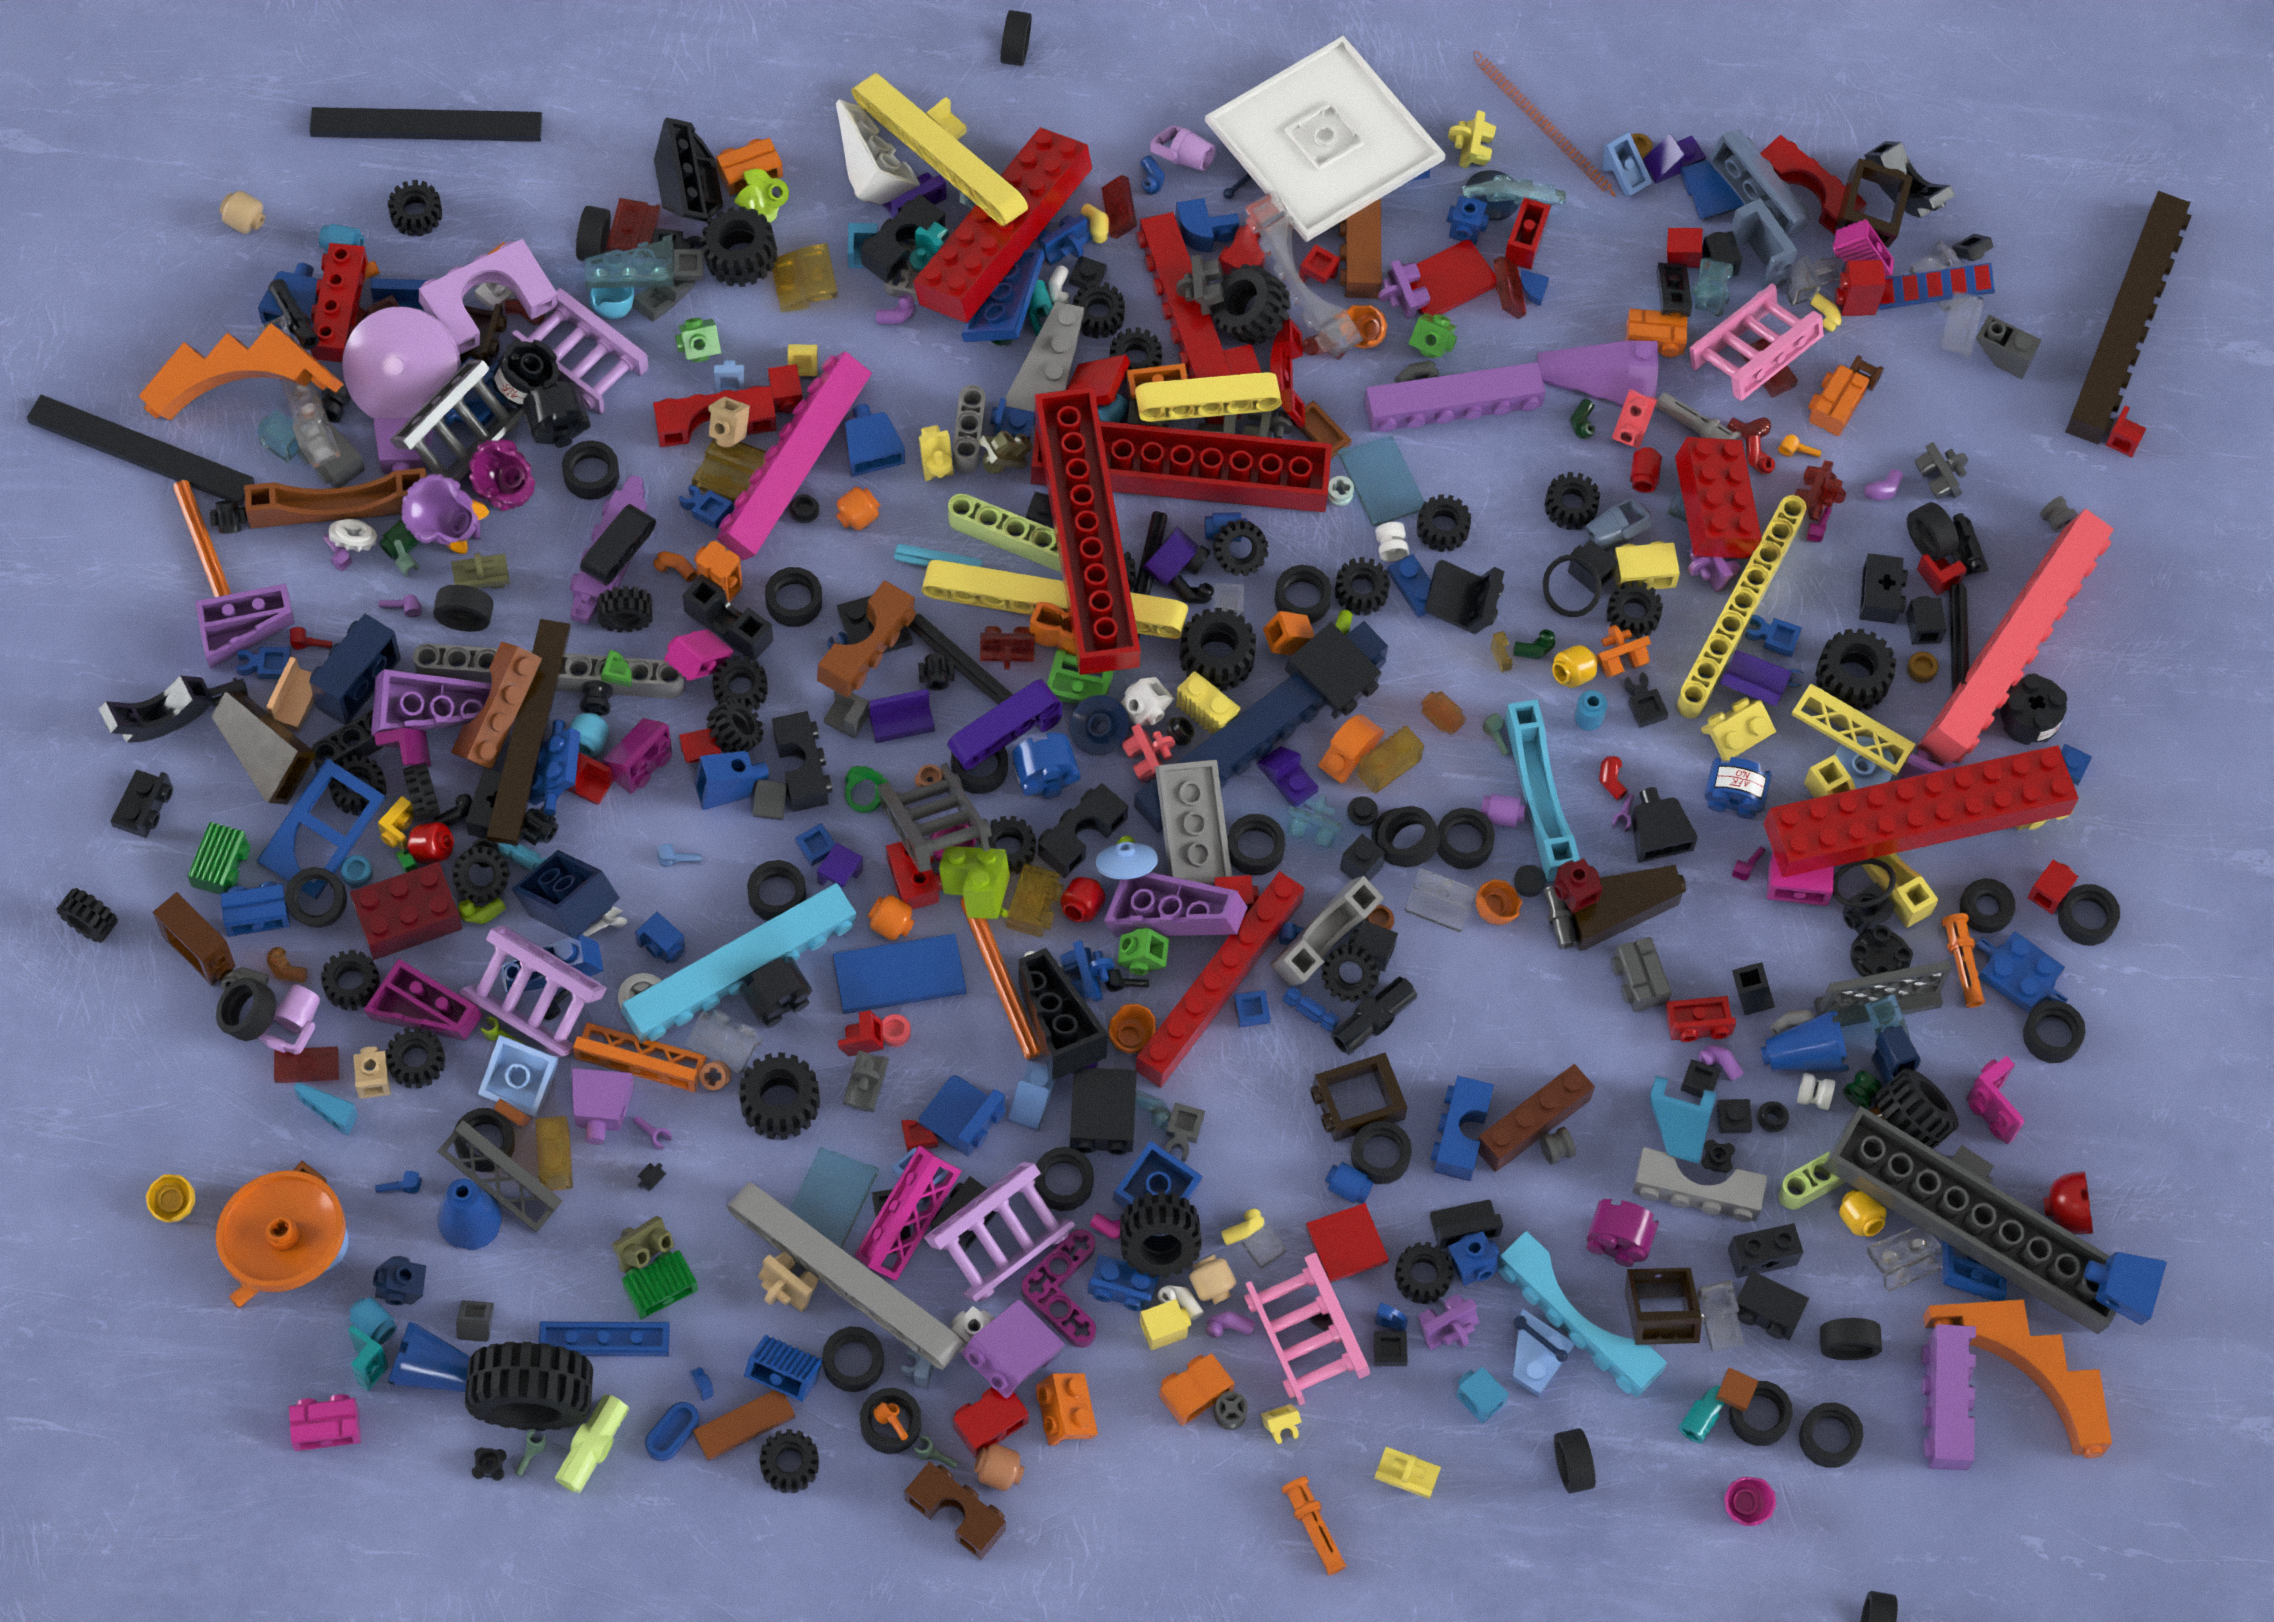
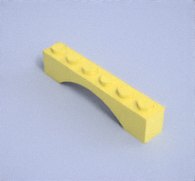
[1804,754,1938,928]

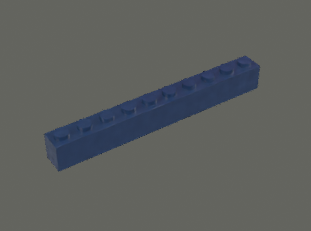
[1134,621,1388,832]

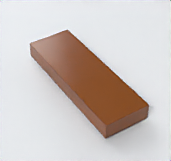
[693,1390,795,1461]

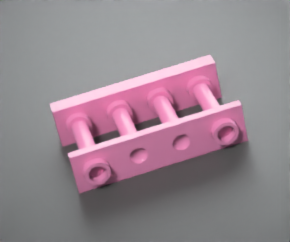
[1690,283,1824,401]
[1244,1252,1370,1406]

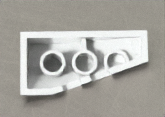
[836,99,920,205]

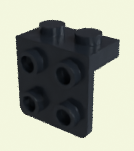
[1425,560,1505,634]

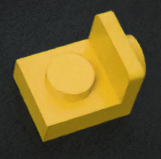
[378,796,414,850]

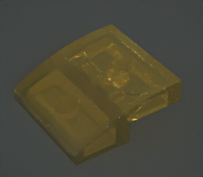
[772,243,838,313]
[691,438,767,503]

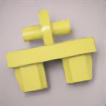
[1448,110,1496,168]
[919,425,954,481]
[1374,1447,1441,1499]

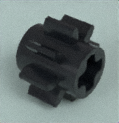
[209,500,248,534]
[918,653,955,691]
[522,806,559,846]

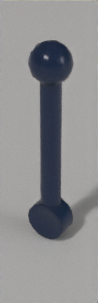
[1223,173,1252,199]
[1514,1316,1568,1362]

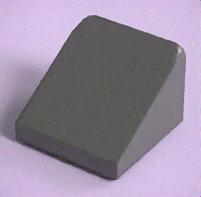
[753,780,788,820]
[456,1300,494,1342]

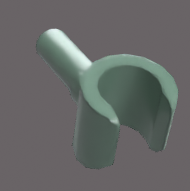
[394,540,419,577]
[1483,713,1510,756]
[515,1429,546,1477]
[913,1435,958,1469]

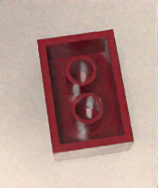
[350,861,462,960]

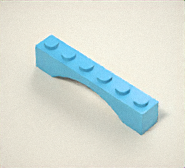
[1504,699,1580,883]
[1498,1231,1667,1398]

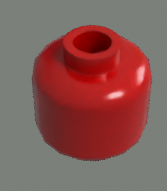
[407,822,454,864]
[1060,877,1106,923]

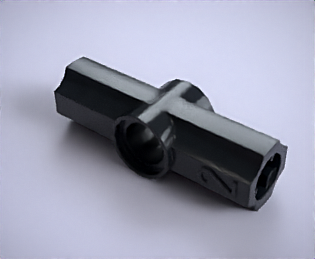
[1331,976,1418,1055]

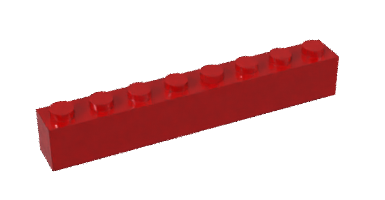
[1136,212,1242,424]
[1135,871,1305,1088]

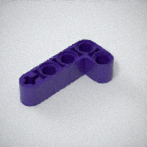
[947,679,1062,770]

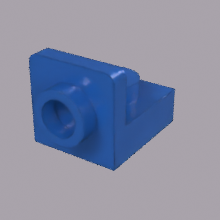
[990,398,1035,441]

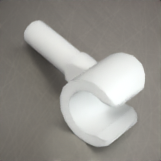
[583,907,627,937]

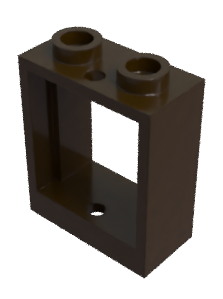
[1835,158,1913,248]
[1310,1052,1408,1142]
[1625,1267,1702,1345]

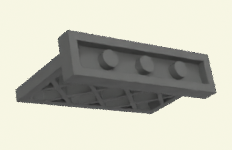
[1814,960,1952,1027]

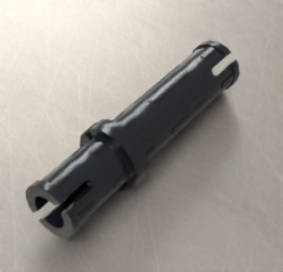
[268,279,319,350]

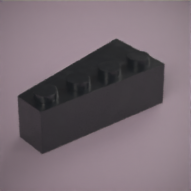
[1018,948,1108,1081]

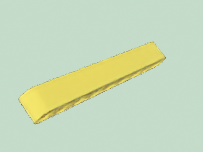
[851,73,1028,226]
[1677,495,1806,718]
[921,560,1189,639]

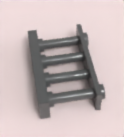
[390,359,524,484]
[877,763,992,872]

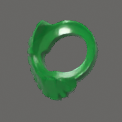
[844,766,888,813]

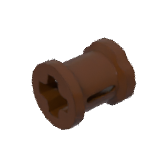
[1850,355,1884,391]

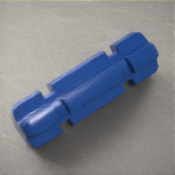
[1282,987,1340,1032]

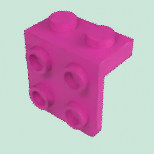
[1966,1056,2025,1144]

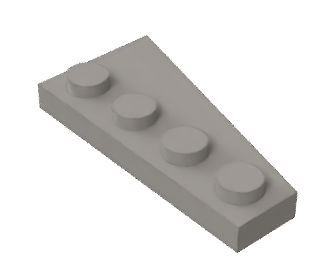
[1005,302,1084,412]

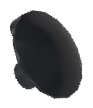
[1850,925,1913,977]

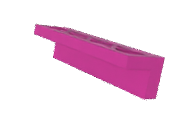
[854,1145,962,1281]

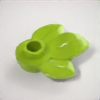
[734,168,789,223]

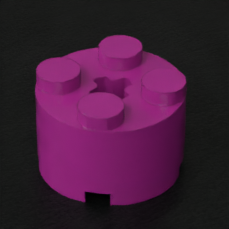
[1586,1199,1659,1267]

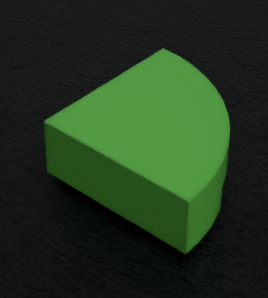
[601,650,632,688]

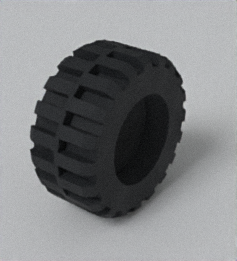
[464,1342,594,1431]

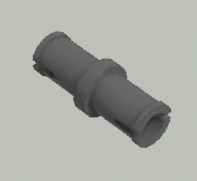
[1543,885,1577,949]

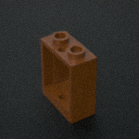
[153,892,236,986]

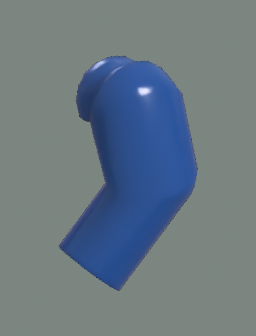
[1140,155,1165,195]

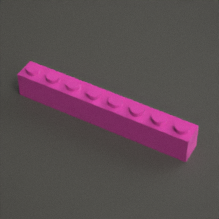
[716,351,872,560]

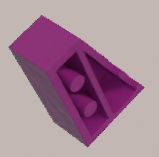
[363,959,483,1041]

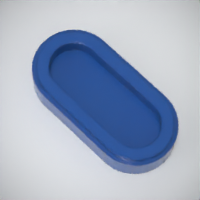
[645,1402,699,1461]

